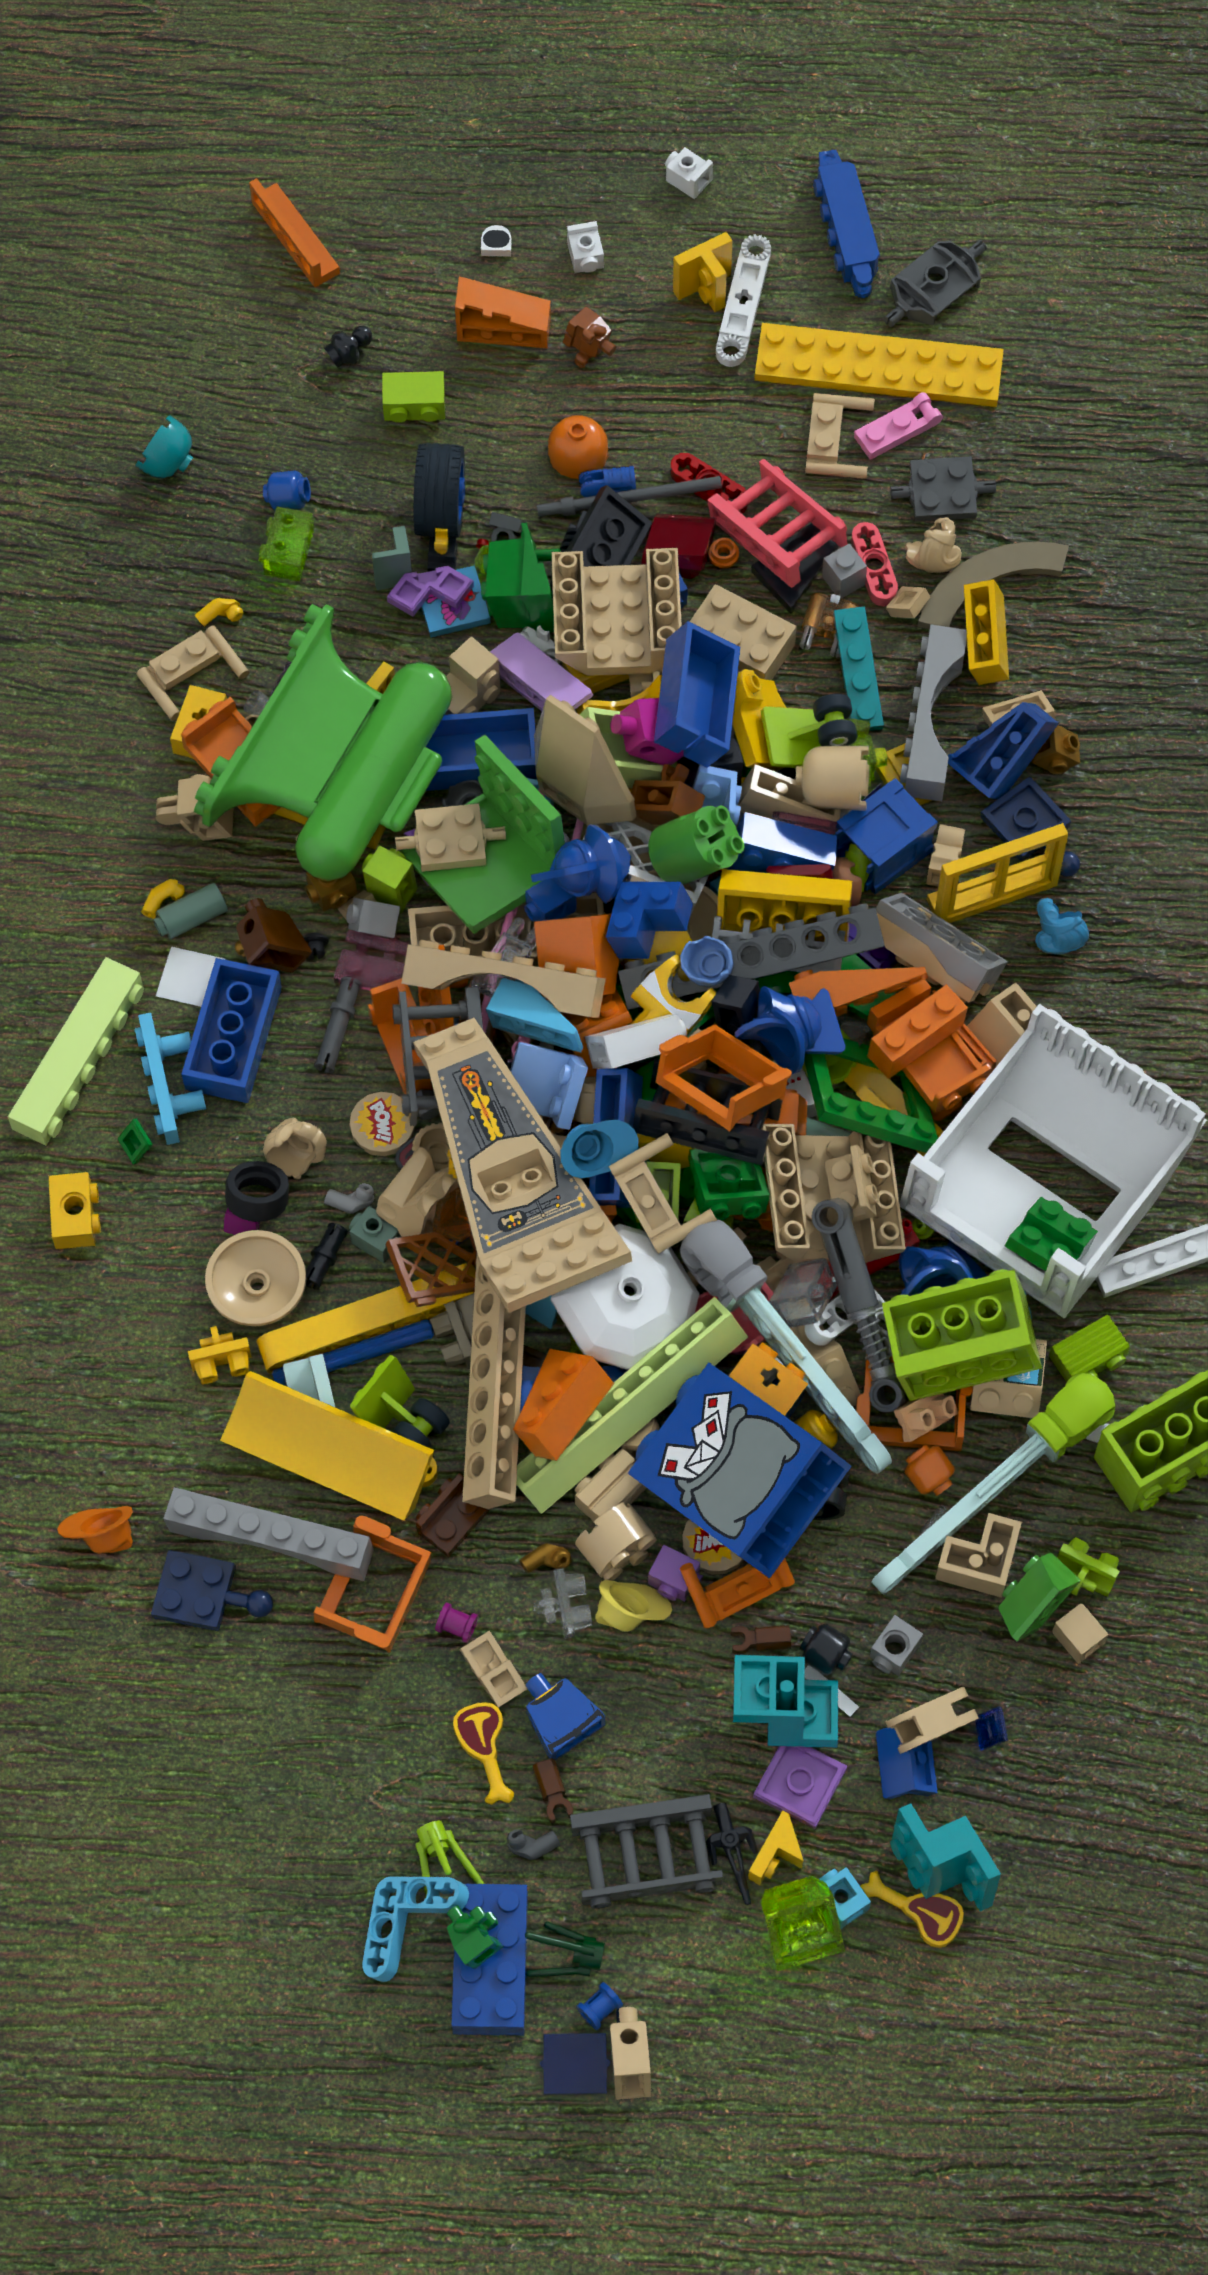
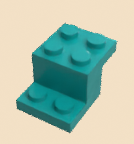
[733,1655,838,1748]
[890,1803,1001,1911]

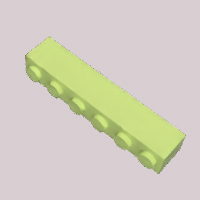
[8,957,144,1146]

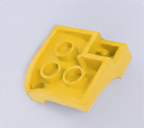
[732,669,786,771]

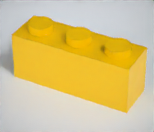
[964,579,1009,685]

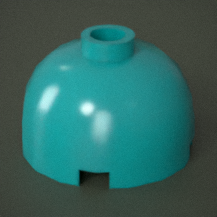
[135,415,193,478]

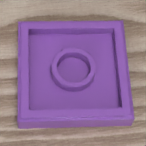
[753,1746,847,1829]

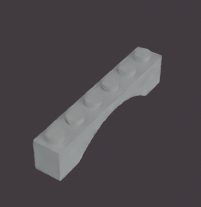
[900,625,967,802]
[163,1487,374,1581]

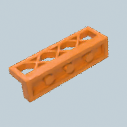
[249,178,340,288]

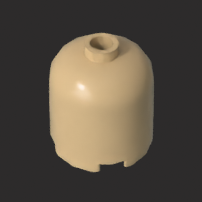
[796,746,869,811]

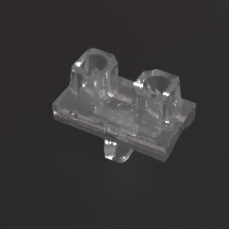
[533,1568,592,1639]

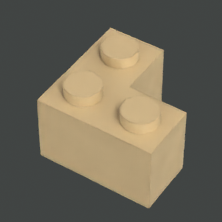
[445,636,500,715]
[935,1513,1022,1598]

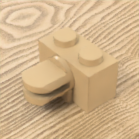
[155,774,234,841]

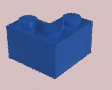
[606,882,693,959]

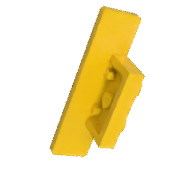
[844,1063,944,1156]

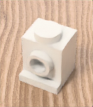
[665,147,713,199]
[567,221,604,273]

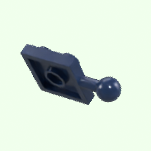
[980,776,1080,877]
[151,1550,273,1631]

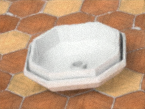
[550,1224,699,1370]

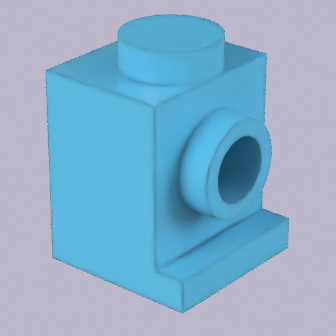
[816,1867,871,1929]

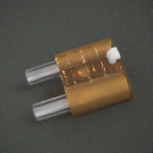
[800,593,859,658]

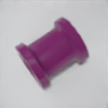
[435,1602,479,1644]

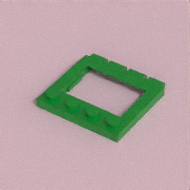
[804,1038,938,1153]

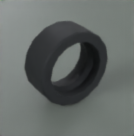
[225,1161,289,1222]

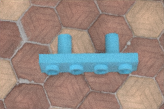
[135,1013,206,1145]

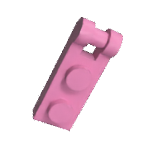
[854,392,943,460]

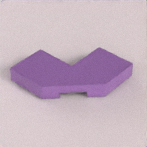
[387,566,474,617]

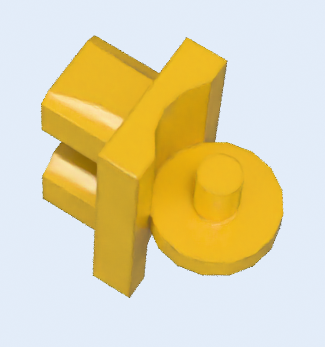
[188,1326,252,1385]

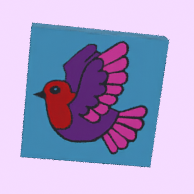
[421,565,491,638]

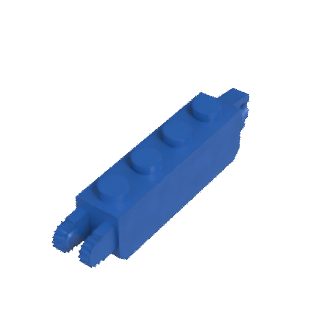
[813,150,880,299]

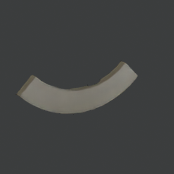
[918,542,1069,629]

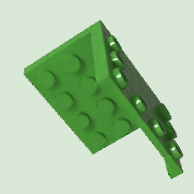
[400,735,565,934]

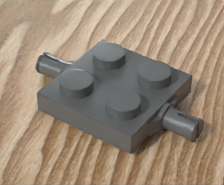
[890,456,996,522]

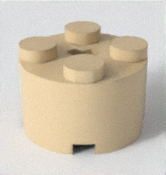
[575,1502,657,1581]

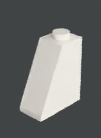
[585,1014,687,1069]

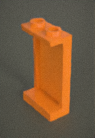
[181,697,281,827]
[867,979,992,1113]

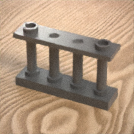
[392,987,483,1126]
[570,1794,723,1909]

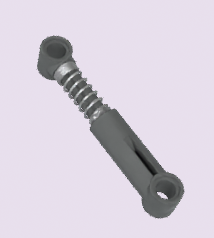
[811,1198,909,1412]

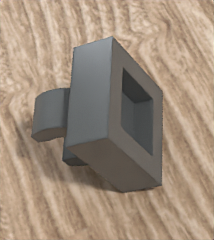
[489,512,527,541]

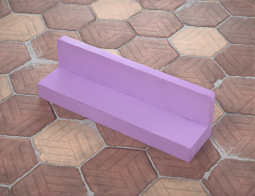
[490,632,593,711]

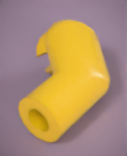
[195,598,243,627]

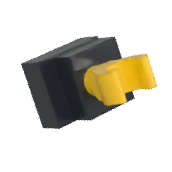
[427,528,458,572]

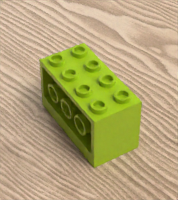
[882,1269,1042,1401]

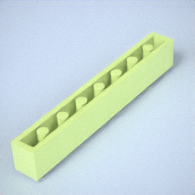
[516,1296,748,1514]

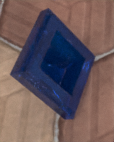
[975,1706,1008,1750]

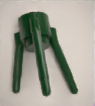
[525,1921,605,1977]

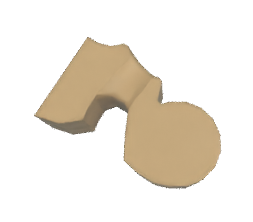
[926,824,965,887]

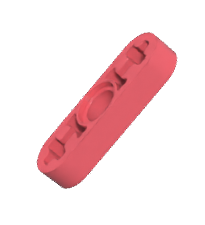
[851,522,898,607]

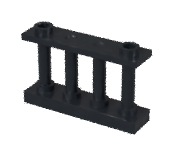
[632,1058,783,1166]

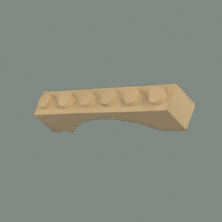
[401,940,606,1018]

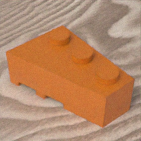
[455,276,551,348]
[513,1349,614,1461]

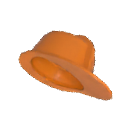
[57,1506,133,1554]

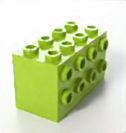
[1094,1370,1208,1513]

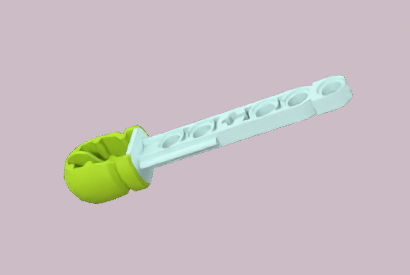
[871,1373,1115,1595]

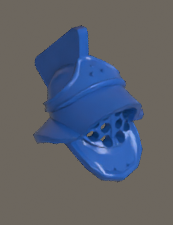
[531,825,631,904]
[734,986,845,1074]
[899,1241,987,1296]

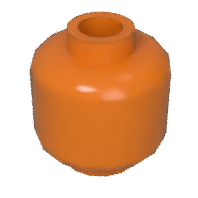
[904,1444,955,1496]

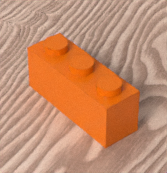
[867,984,968,1079]

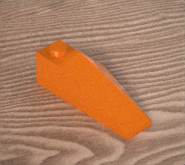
[789,967,928,1017]

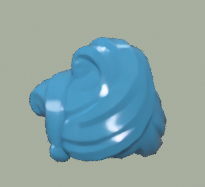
[1035,897,1089,954]

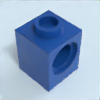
[524,879,577,922]

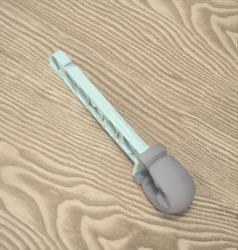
[680,1220,892,1474]

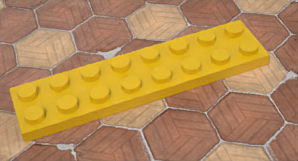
[754,323,1004,407]

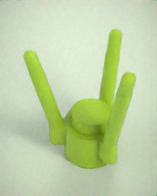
[415,1820,484,1896]

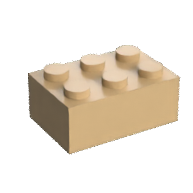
[690,584,797,680]

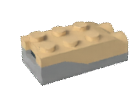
[876,892,1008,1003]

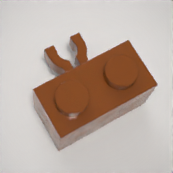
[631,764,705,825]

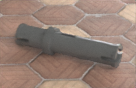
[314,976,362,1073]

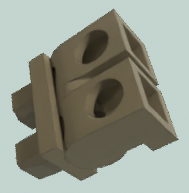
[430,1293,474,1368]

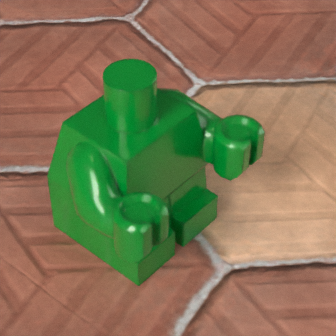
[447,1905,503,1969]

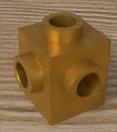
[1031,726,1080,774]
[304,872,357,912]

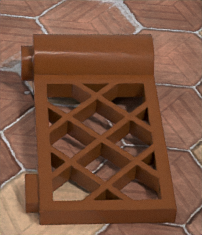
[385,1226,477,1307]

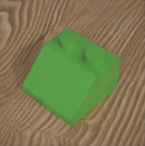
[998,1552,1081,1641]

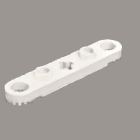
[716,234,771,367]

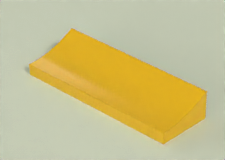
[220,1371,435,1521]

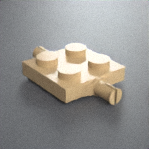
[395,804,506,872]

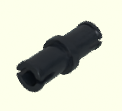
[305,1223,348,1290]

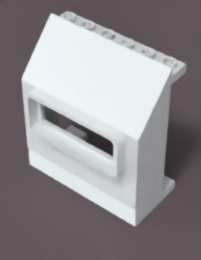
[900,1004,1207,1318]

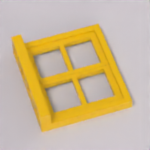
[927,823,1068,923]

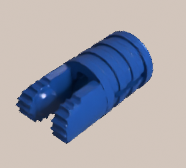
[579,466,636,497]

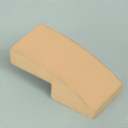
[459,1630,527,1707]

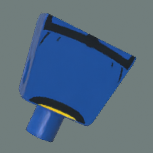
[525,1673,605,1761]

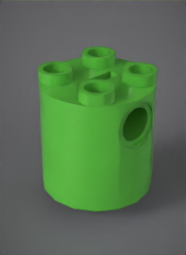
[648,805,745,885]

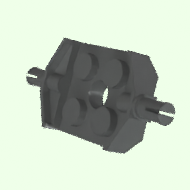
[883,240,987,327]

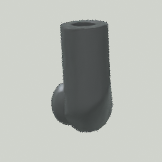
[507,1830,561,1860]

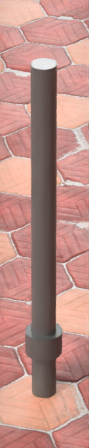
[537,476,722,517]

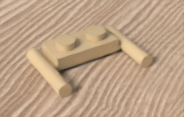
[805,393,875,479]
[136,626,250,721]
[608,1133,717,1254]

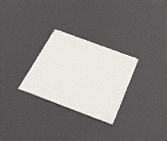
[156,946,225,1007]

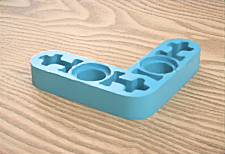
[362,1877,469,1982]

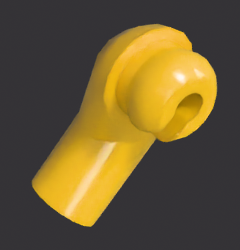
[141,879,185,919]

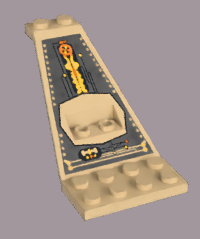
[413,1018,633,1313]

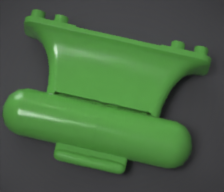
[194,604,452,881]

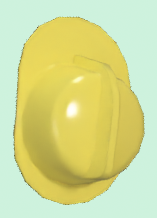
[595,1580,672,1632]

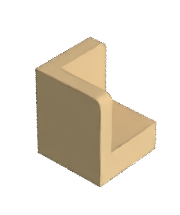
[1052,1604,1108,1664]

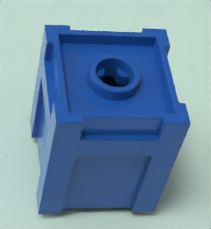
[835,778,938,895]

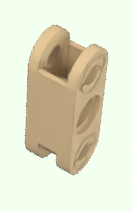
[885,1687,979,1754]

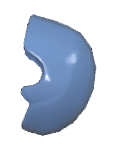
[680,936,734,987]

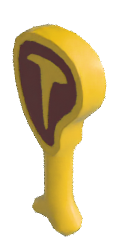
[453,1702,514,1805]
[860,1871,964,1948]

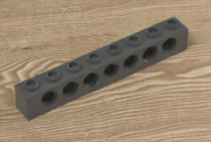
[618,903,885,1010]

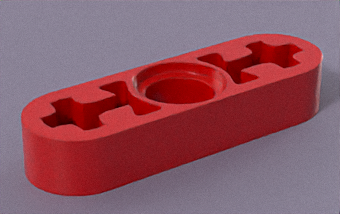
[670,453,748,514]

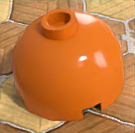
[548,415,608,479]

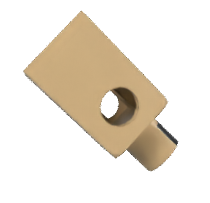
[610,2007,651,2100]

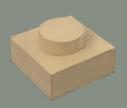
[886,586,930,619]

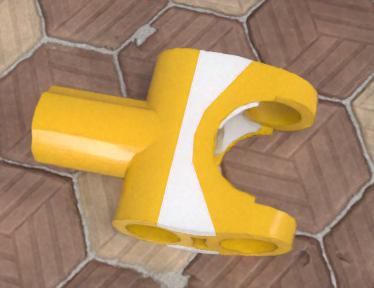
[631,954,717,1035]

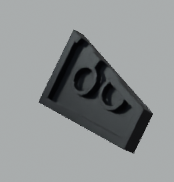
[751,523,839,614]

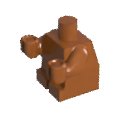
[563,306,617,368]

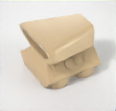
[376,1147,460,1245]

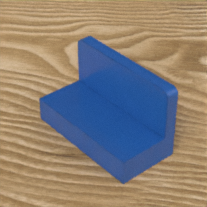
[876,1727,938,1799]

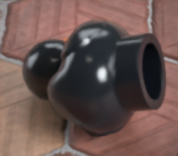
[324,326,373,368]

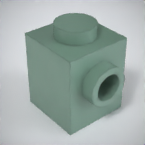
[349,1206,401,1264]

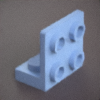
[693,765,742,825]
[510,1042,588,1130]

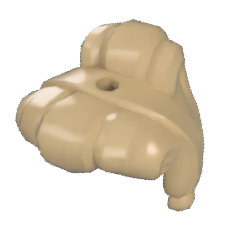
[905,518,962,573]
[263,1118,327,1180]

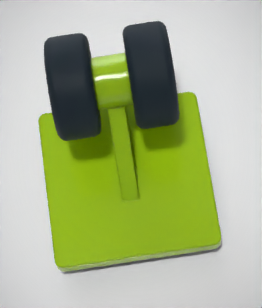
[761,694,857,768]
[350,1355,450,1449]

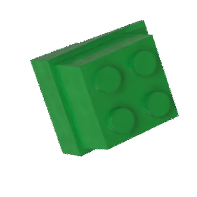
[481,523,561,633]

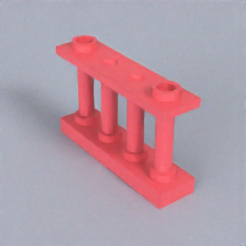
[708,459,848,588]

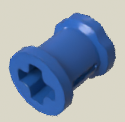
[576,1982,623,2030]

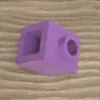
[648,1545,703,1602]

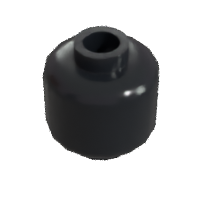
[799,1624,853,1676]

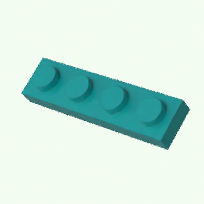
[833,606,884,732]

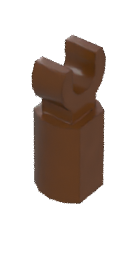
[731,1625,791,1655]
[532,1758,573,1824]

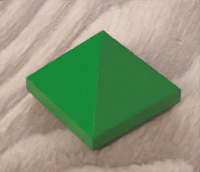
[117,1118,152,1165]

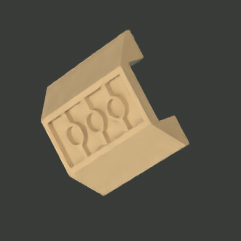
[552,548,682,676]
[762,1124,906,1264]

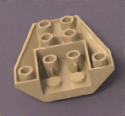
[534,694,637,825]

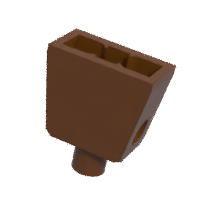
[236,898,312,973]

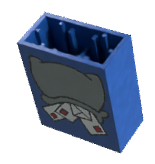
[628,1363,852,1578]

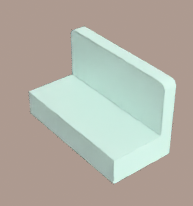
[283,1354,335,1407]

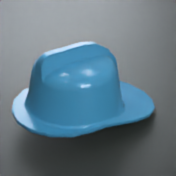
[560,1120,639,1178]

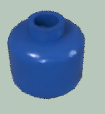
[263,470,311,512]

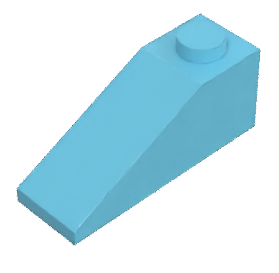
[486,978,583,1053]

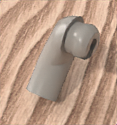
[324,1183,374,1214]

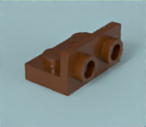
[416,1473,491,1558]

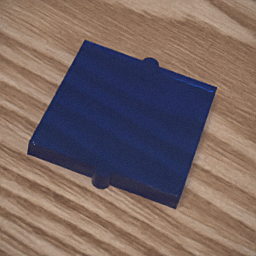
[540,2033,610,2095]

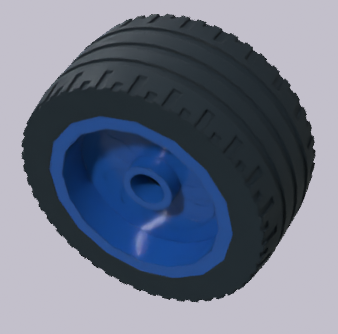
[413,443,465,538]

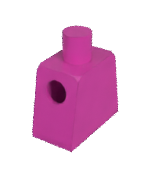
[610,698,684,765]

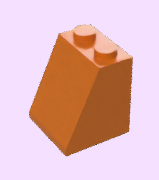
[534,914,619,1002]

